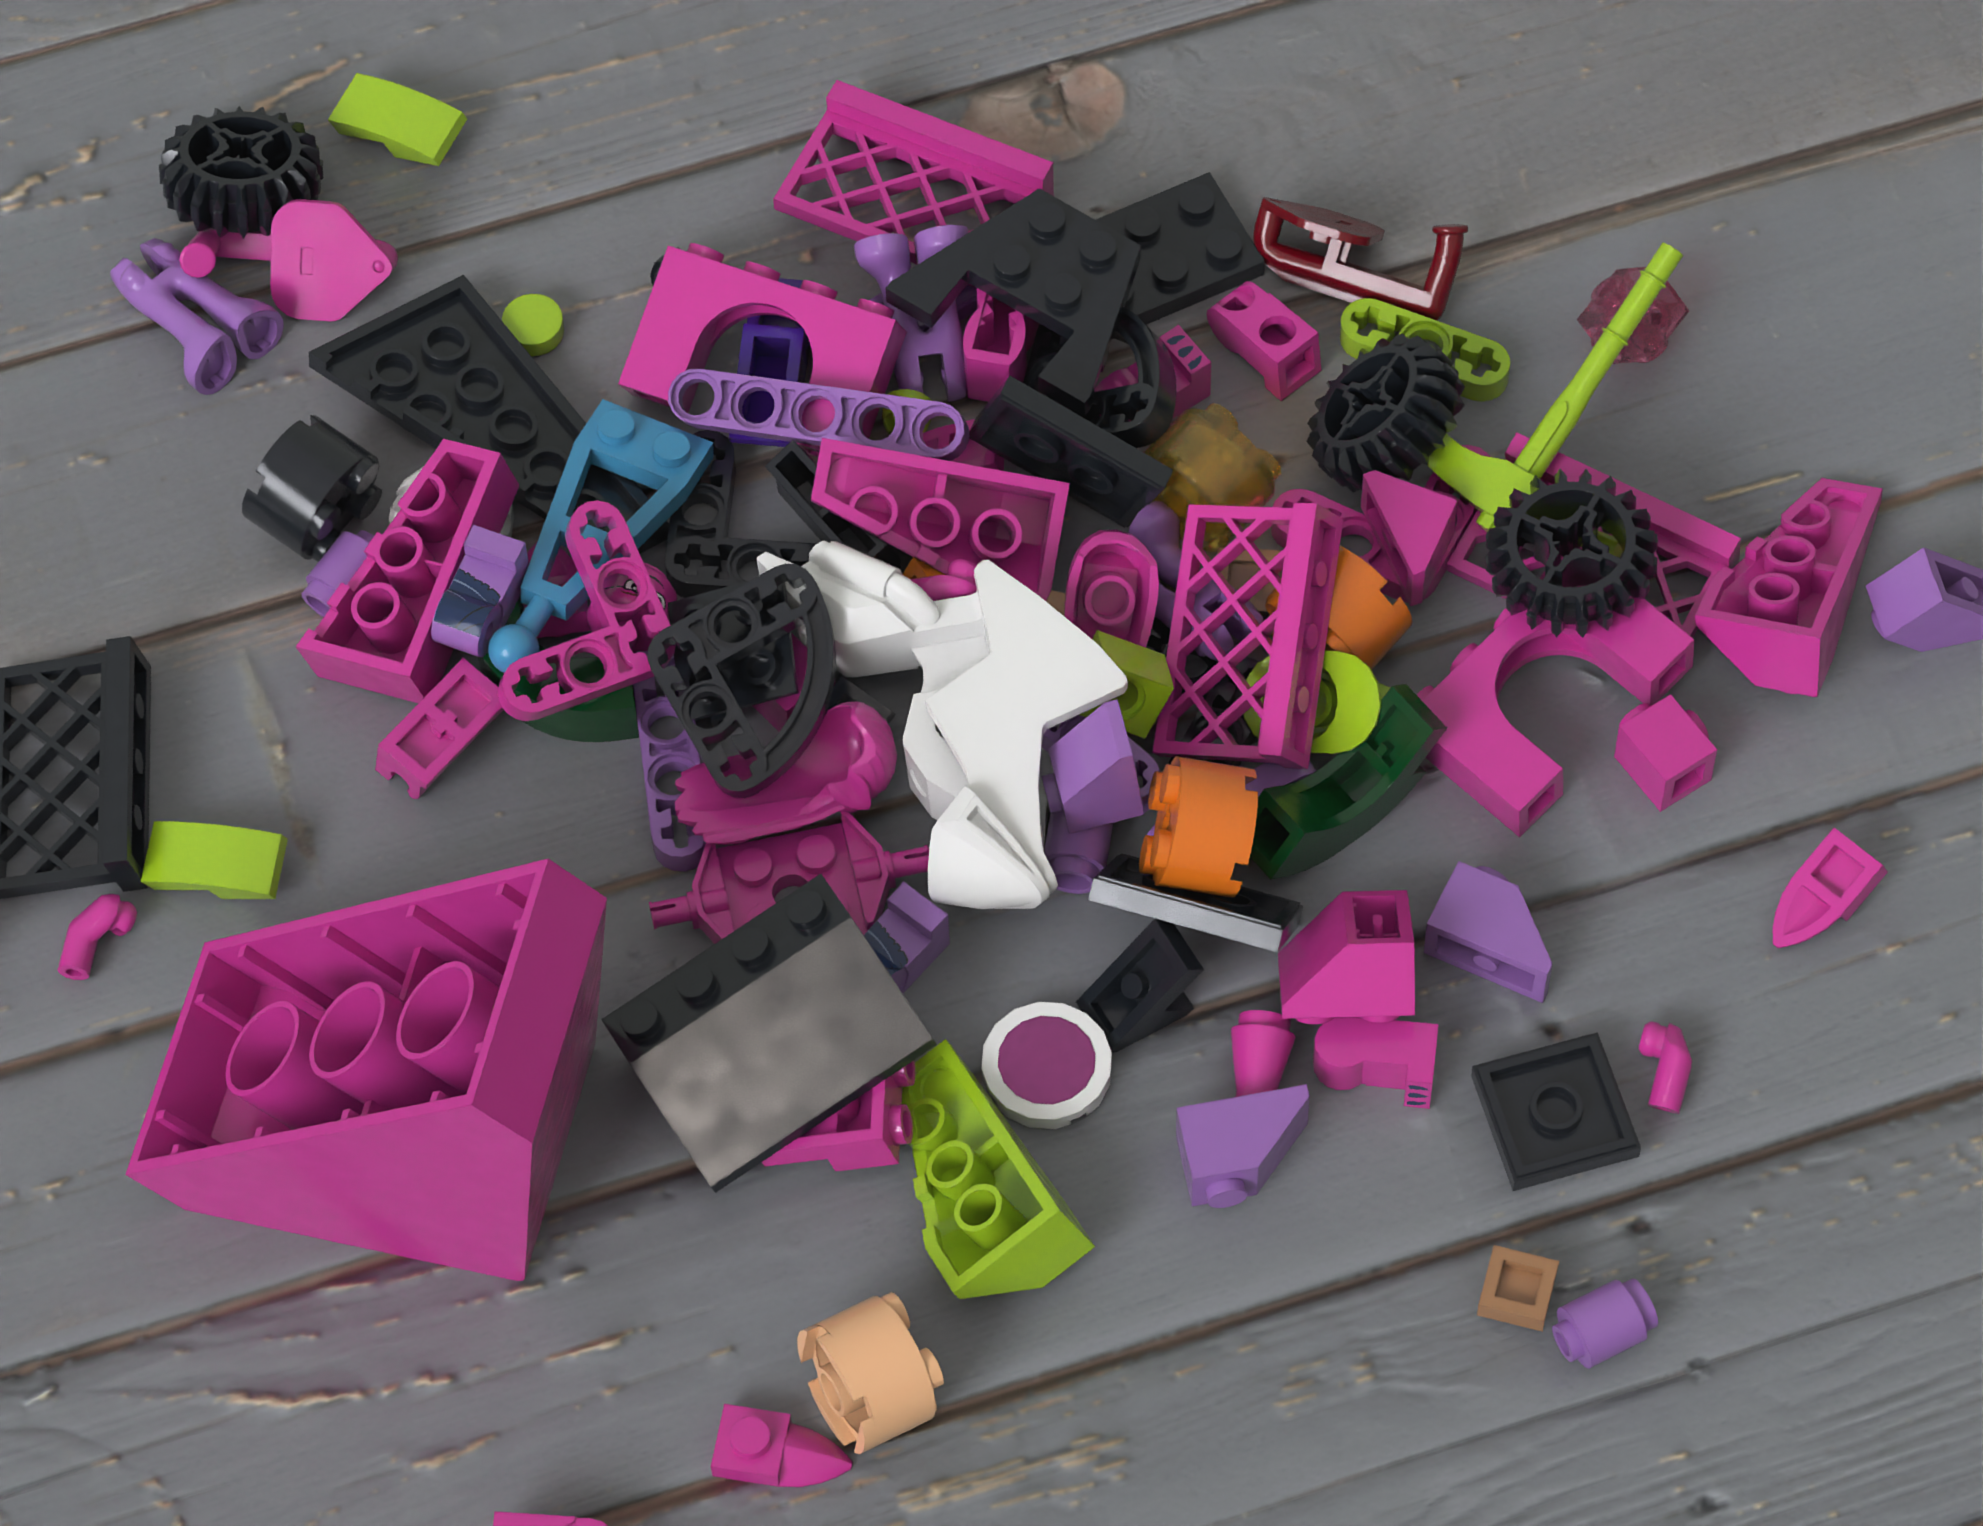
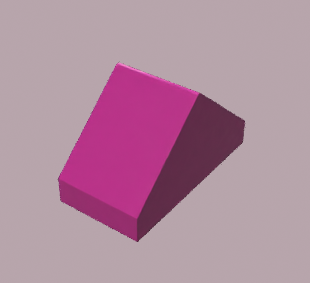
[125,858,607,1281]

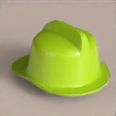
[1242,651,1381,754]

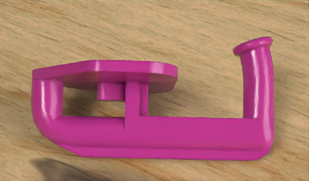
[179,199,398,322]

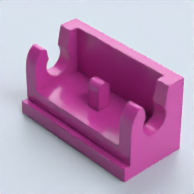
[375,658,504,799]

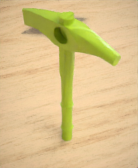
[1426,242,1683,558]

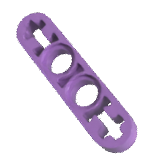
[633,651,706,871]

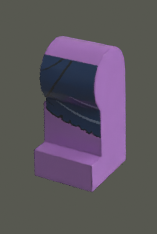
[431,524,529,657]
[864,881,950,993]

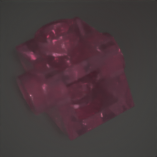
[1577,267,1689,364]

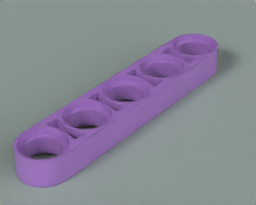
[668,369,969,461]

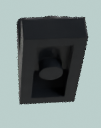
[1076,919,1204,1053]

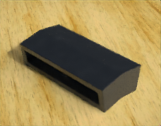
[765,440,901,570]

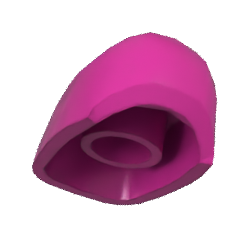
[1064,529,1159,648]

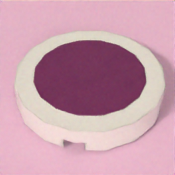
[981,1002,1112,1129]

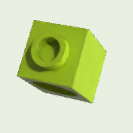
[1079,630,1174,739]

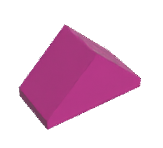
[1361,470,1458,607]

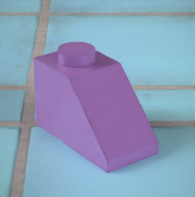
[1866,547,1983,652]
[1041,699,1144,834]
[1424,861,1552,1003]
[1176,1084,1310,1208]

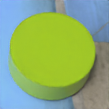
[502,294,564,356]

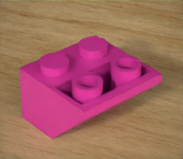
[1278,890,1415,1024]

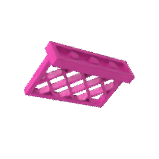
[773,80,1054,287]
[1446,432,1741,638]
[1152,503,1343,769]

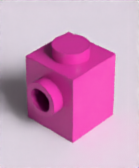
[1614,694,1717,812]

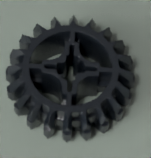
[159,106,324,239]
[1306,334,1465,492]
[1485,468,1658,638]

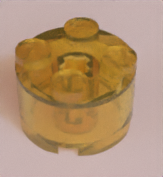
[1143,403,1281,552]

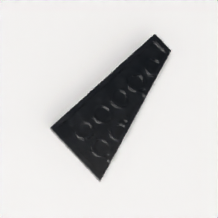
[309,275,670,554]

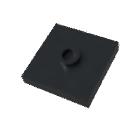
[1471,1032,1641,1191]

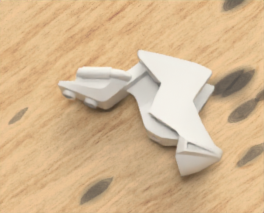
[756,541,1128,909]

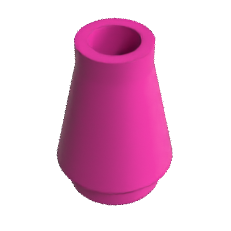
[1231,1010,1296,1097]

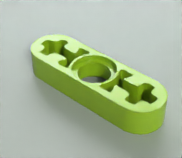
[1340,298,1510,402]

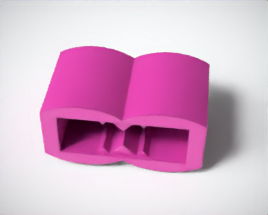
[963,288,1039,402]

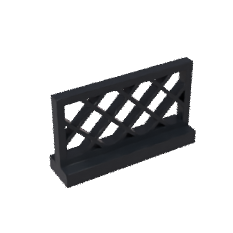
[0,636,151,899]

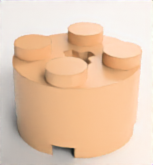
[797,1292,944,1455]

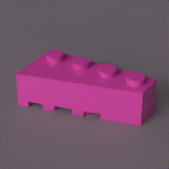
[296,439,519,703]

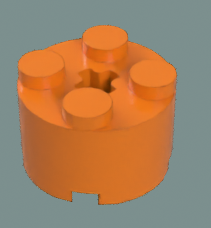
[1265,545,1412,670]
[1139,756,1258,898]

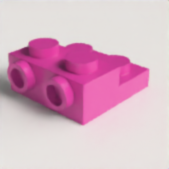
[762,1061,916,1172]

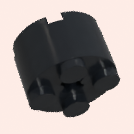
[242,415,382,562]

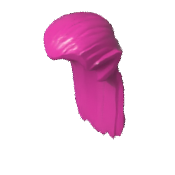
[675,702,897,845]

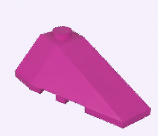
[810,438,1070,601]
[1695,478,1883,698]

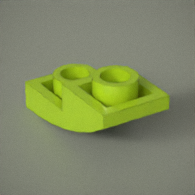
[328,73,467,166]
[141,821,288,899]

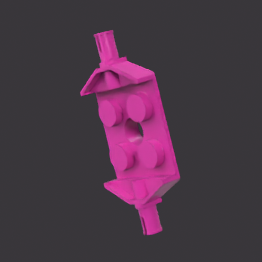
[649,811,929,944]

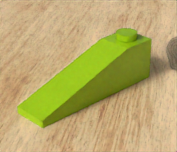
[902,1039,1095,1299]

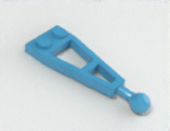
[488,399,713,673]

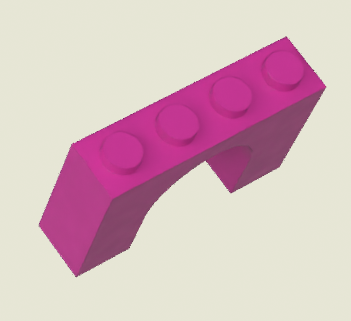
[618,243,907,457]
[1417,547,1694,838]

